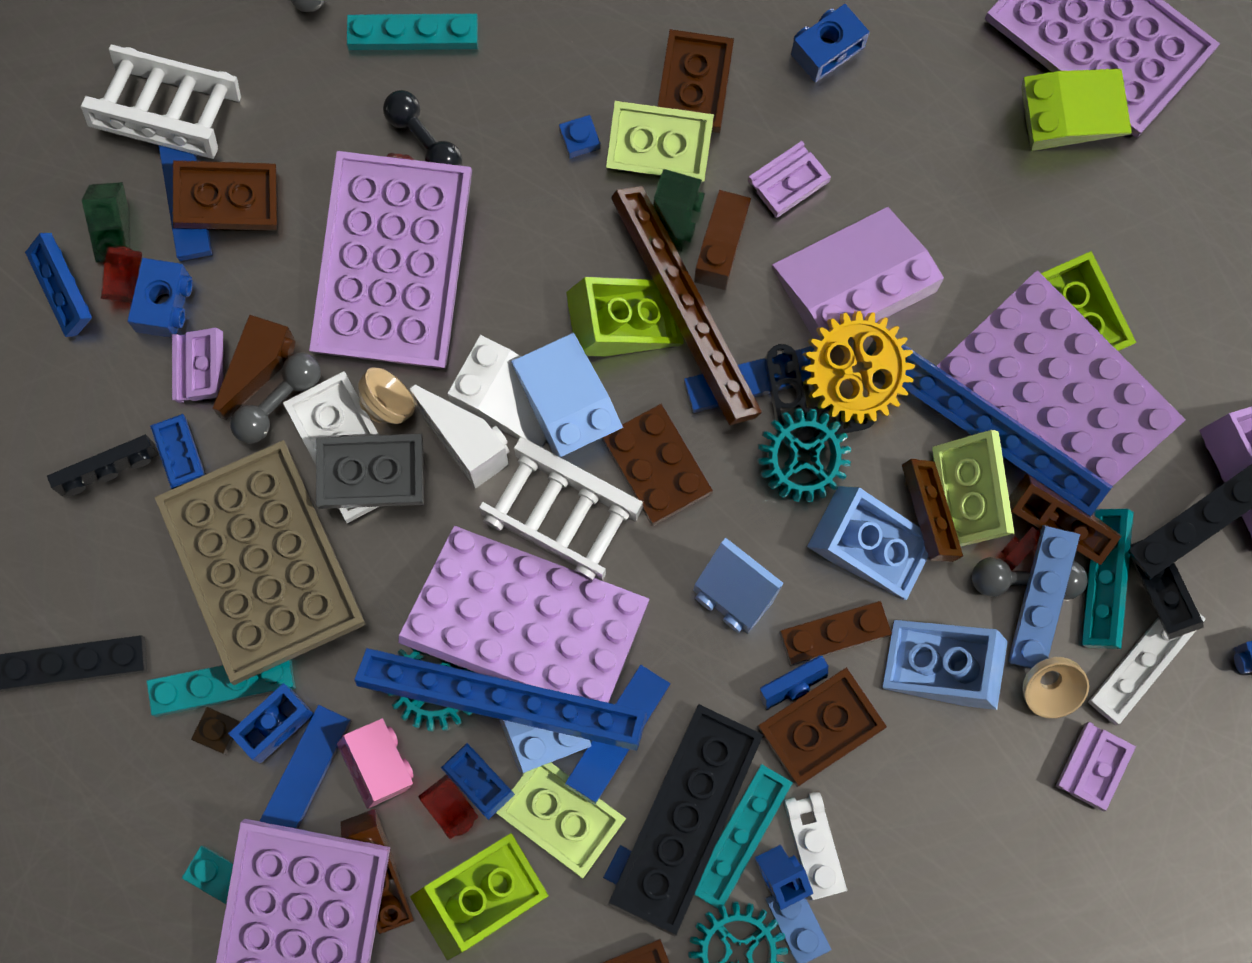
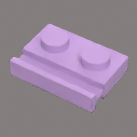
[748,141,831,218]
[172,328,223,403]
[1055,722,1136,811]

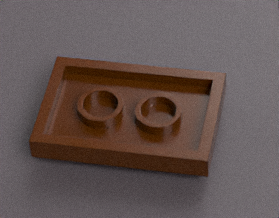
[657,29,734,133]
[173,160,277,231]
[602,404,713,526]
[757,667,887,787]

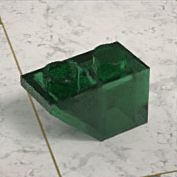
[653,169,706,252]
[81,182,131,263]

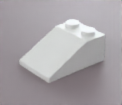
[447,335,547,448]
[410,385,510,488]

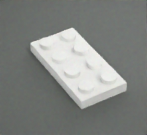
[283,371,379,523]

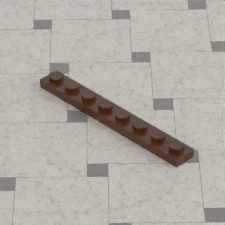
[611,186,762,425]

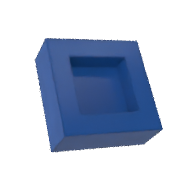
[559,115,601,159]

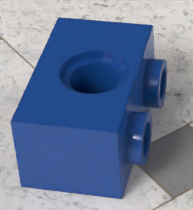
[791,4,870,83]
[127,258,193,338]
[228,683,314,764]

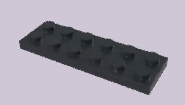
[608,704,763,937]

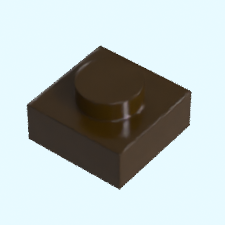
[191,707,240,755]

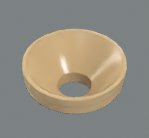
[358,368,415,424]
[1022,657,1089,718]

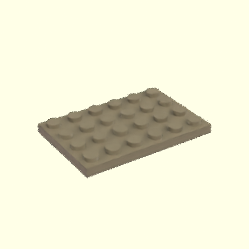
[155,440,366,686]

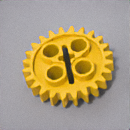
[801,311,915,423]

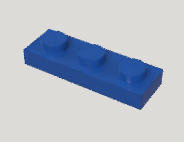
[25,233,92,337]

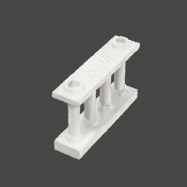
[81,44,241,159]
[479,437,643,581]

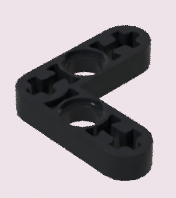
[765,344,877,442]

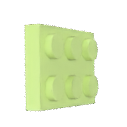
[606,101,714,181]
[932,430,1015,547]
[496,762,626,879]

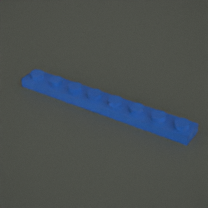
[866,340,1113,517]
[354,648,647,751]

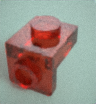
[101,246,142,303]
[1001,527,1041,571]
[418,774,478,839]

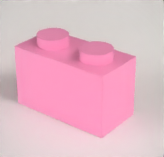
[337,718,413,809]

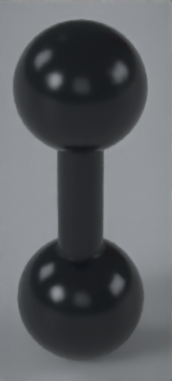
[383,90,462,166]

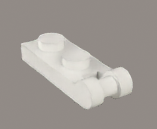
[784,791,847,900]

